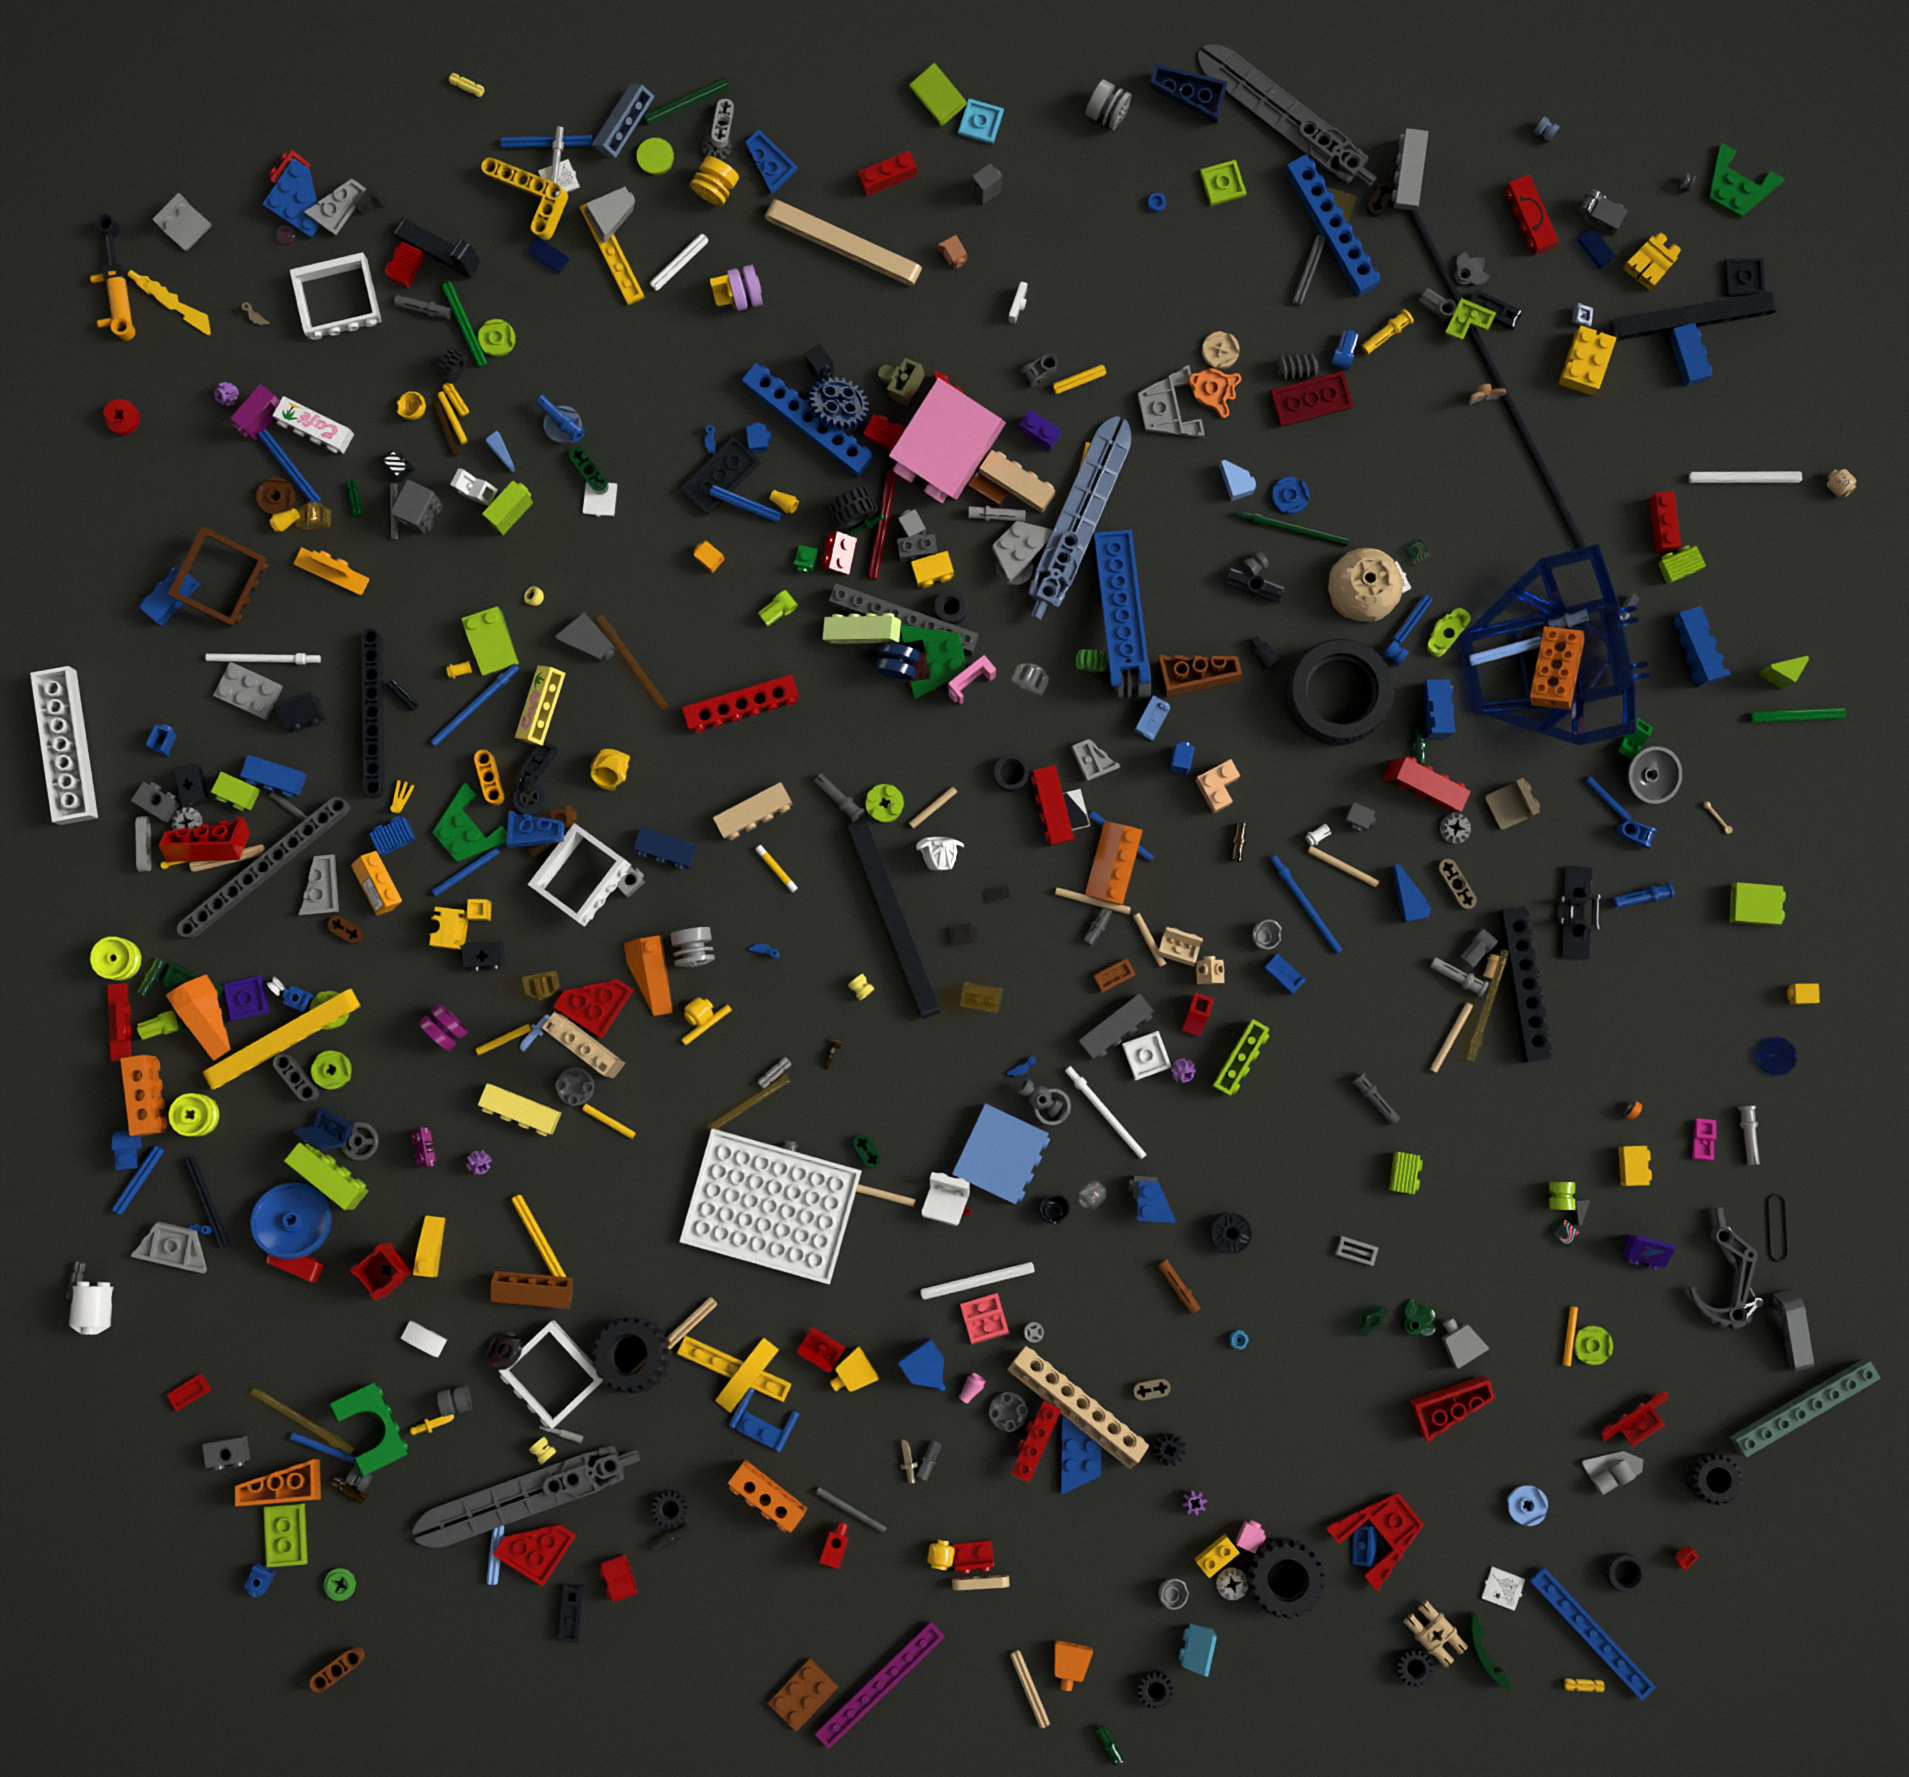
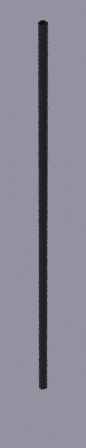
[1408,210,1586,549]

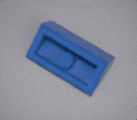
[1352,1524,1377,1567]

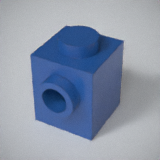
[747,423,771,454]

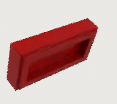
[166,1373,212,1412]

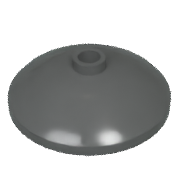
[1627,746,1682,804]

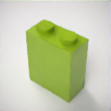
[482,481,533,535]
[1729,882,1786,926]

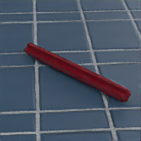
[868,470,897,580]

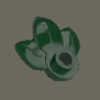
[1404,1299,1437,1336]

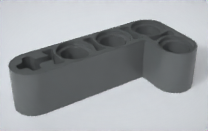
[1771,1289,1814,1372]

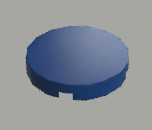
[1271,476,1310,515]

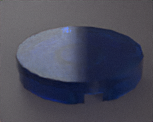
[1757,1037,1797,1076]

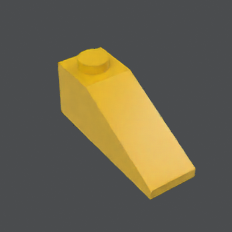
[413,1216,445,1277]

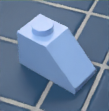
[1219,460,1256,501]

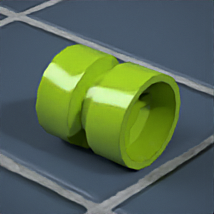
[1549,1182,1575,1210]

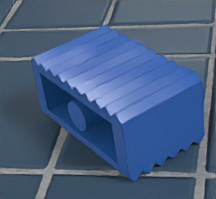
[1169,741,1195,775]
[369,816,417,856]

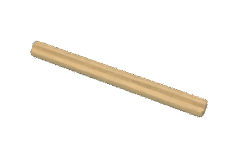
[628,1297,717,1374]

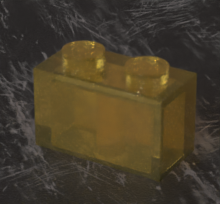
[960,982,1003,1013]

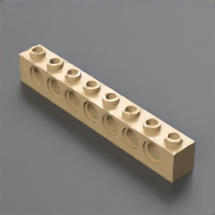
[1007,1346,1149,1469]

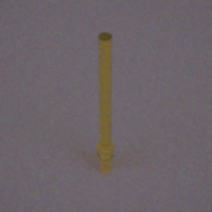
[1467,949,1509,1062]
[251,1387,355,1455]

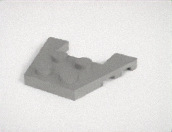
[1138,365,1205,438]

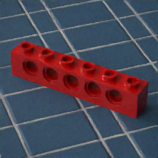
[682,674,799,733]

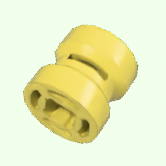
[848,974,874,1000]
[529,1437,557,1465]

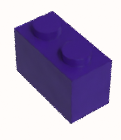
[1019,409,1061,451]

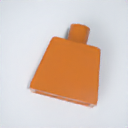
[1054,1640,1093,1691]

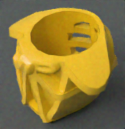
[590,749,630,791]

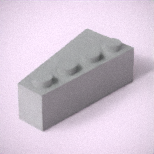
[1391,128,1429,211]

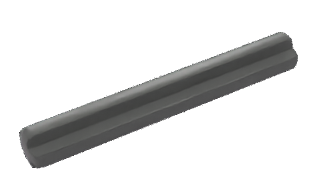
[1293,235,1326,305]

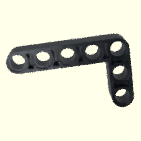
[392,218,481,278]

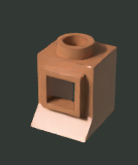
[938,235,967,268]

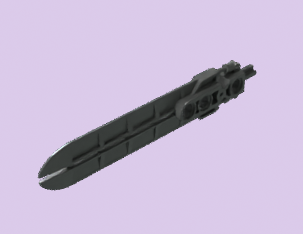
[1198,44,1377,187]
[413,1446,640,1548]

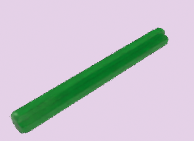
[442,281,487,367]
[1750,708,1846,723]

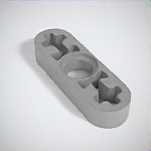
[711,99,734,148]
[135,816,151,872]

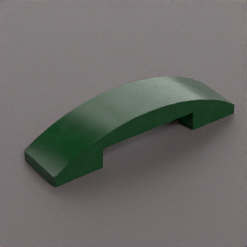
[1468,1612,1512,1691]

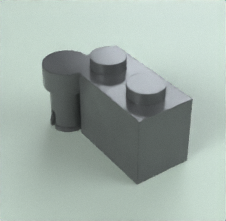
[1579,188,1628,236]

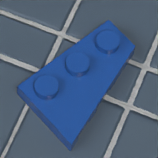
[746,129,798,195]
[507,811,565,848]

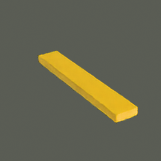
[579,204,645,305]
[677,1335,792,1402]

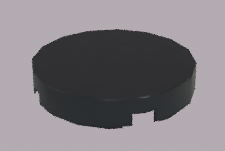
[486,1331,523,1370]

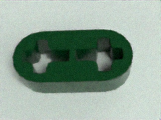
[853,1134,881,1168]

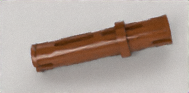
[1157,1259,1201,1315]

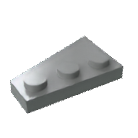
[304,179,368,236]
[299,855,339,916]

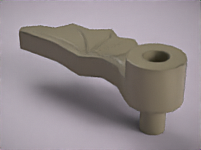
[242,302,270,326]

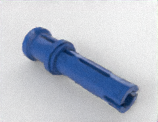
[535,395,585,443]
[1613,882,1675,909]

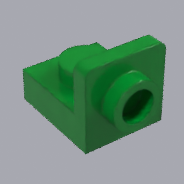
[794,545,818,573]

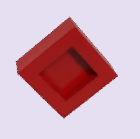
[1674,1544,1699,1571]

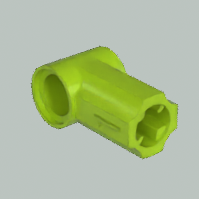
[758,590,798,626]
[137,1011,180,1040]

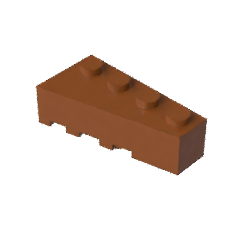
[1158,655,1242,697]

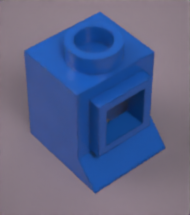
[146,724,177,757]

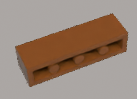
[491,1271,573,1309]

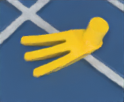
[390,780,414,813]

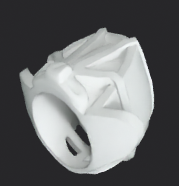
[916,837,964,871]

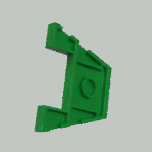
[1708,143,1785,218]
[900,624,967,698]
[433,782,507,862]

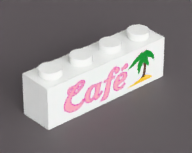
[273,396,354,454]

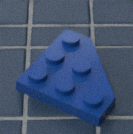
[263,158,321,238]

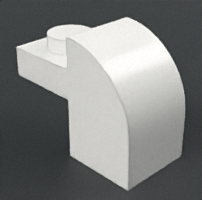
[450,468,498,506]

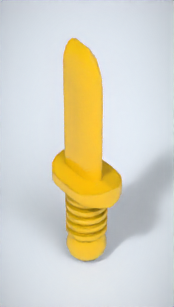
[410,1415,454,1435]

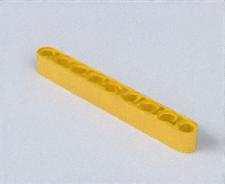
[203,989,361,1090]

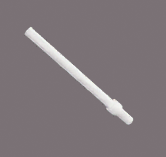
[206,653,321,665]
[1065,1066,1147,1159]

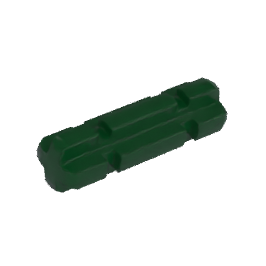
[346,480,363,517]

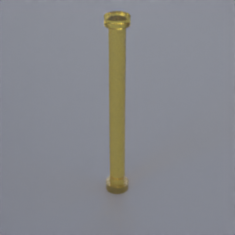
[707,1073,792,1130]

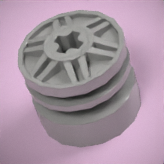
[1085,79,1132,130]
[670,927,715,968]

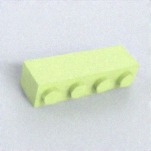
[823,613,901,644]

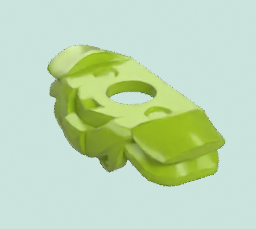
[1427,608,1471,657]

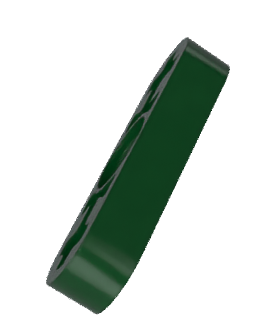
[569,447,609,495]

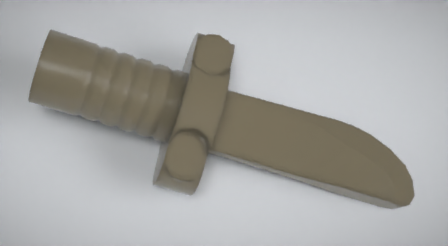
[900,1440,918,1484]

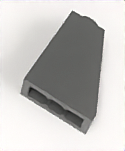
[555,612,616,662]

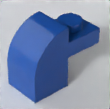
[112,1130,142,1170]

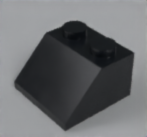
[273,691,326,733]

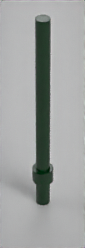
[1238,510,1350,546]

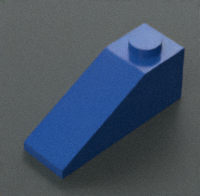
[1392,864,1431,923]

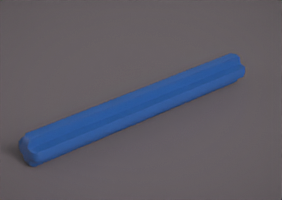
[500,135,593,148]
[258,429,321,506]

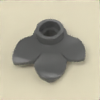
[1454,252,1490,285]

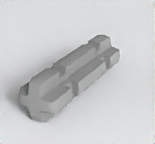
[758,1057,791,1088]

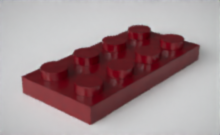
[1270,371,1354,427]

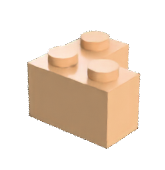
[1195,759,1240,814]

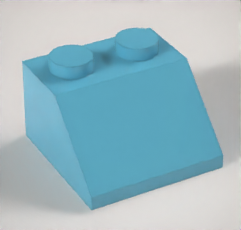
[1179,1624,1217,1677]

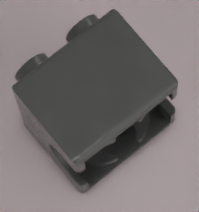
[391,480,442,534]

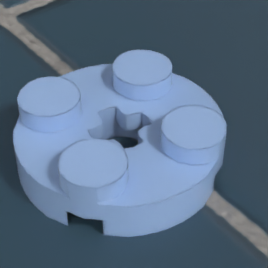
[1507,1485,1548,1526]

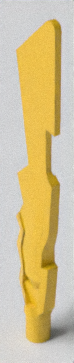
[127,270,211,335]

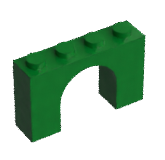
[328,1382,408,1477]

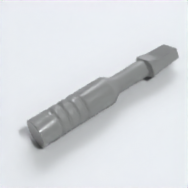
[540,1424,584,1444]

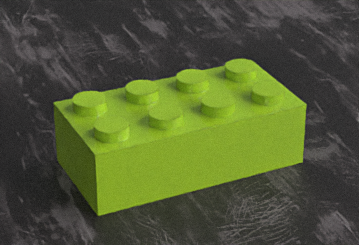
[285,1142,369,1210]

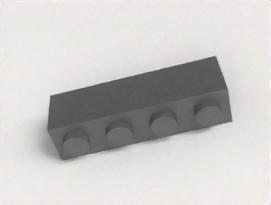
[1078,993,1154,1060]

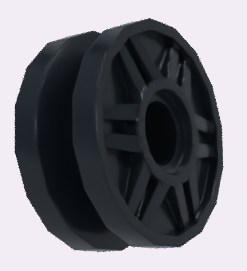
[1210,1212,1252,1254]

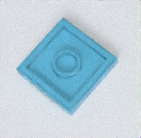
[958,98,1004,145]

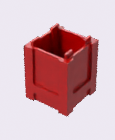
[350,1242,414,1300]

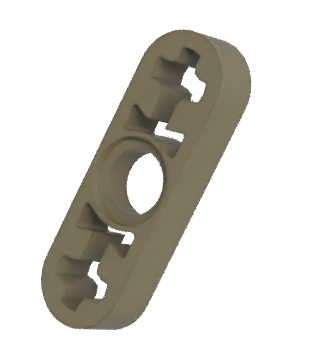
[1438,859,1477,910]

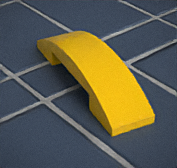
[715,1338,779,1413]

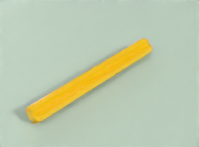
[511,1195,566,1277]

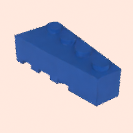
[1674,606,1731,688]

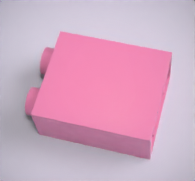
[889,378,1006,503]

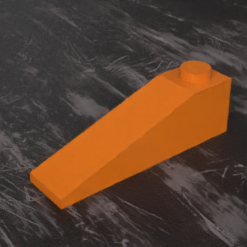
[624,935,673,1016]

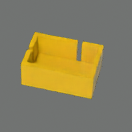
[1558,326,1616,396]

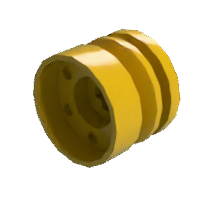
[690,156,739,206]

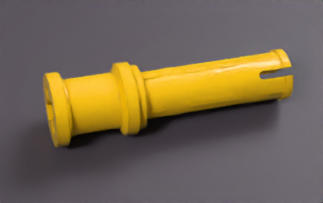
[1361,309,1414,355]

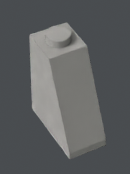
[585,187,635,243]

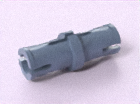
[1548,609,1589,628]

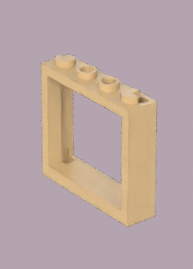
[542,1012,625,1078]

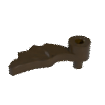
[825,1039,843,1070]

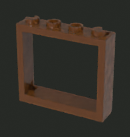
[168,526,268,627]

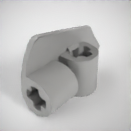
[1582,1451,1643,1496]

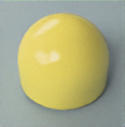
[524,586,544,606]

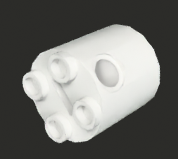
[69,1282,114,1334]

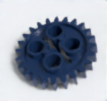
[808,376,869,431]

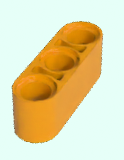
[474,750,505,806]

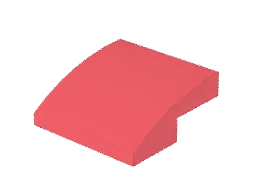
[960,1293,1009,1344]

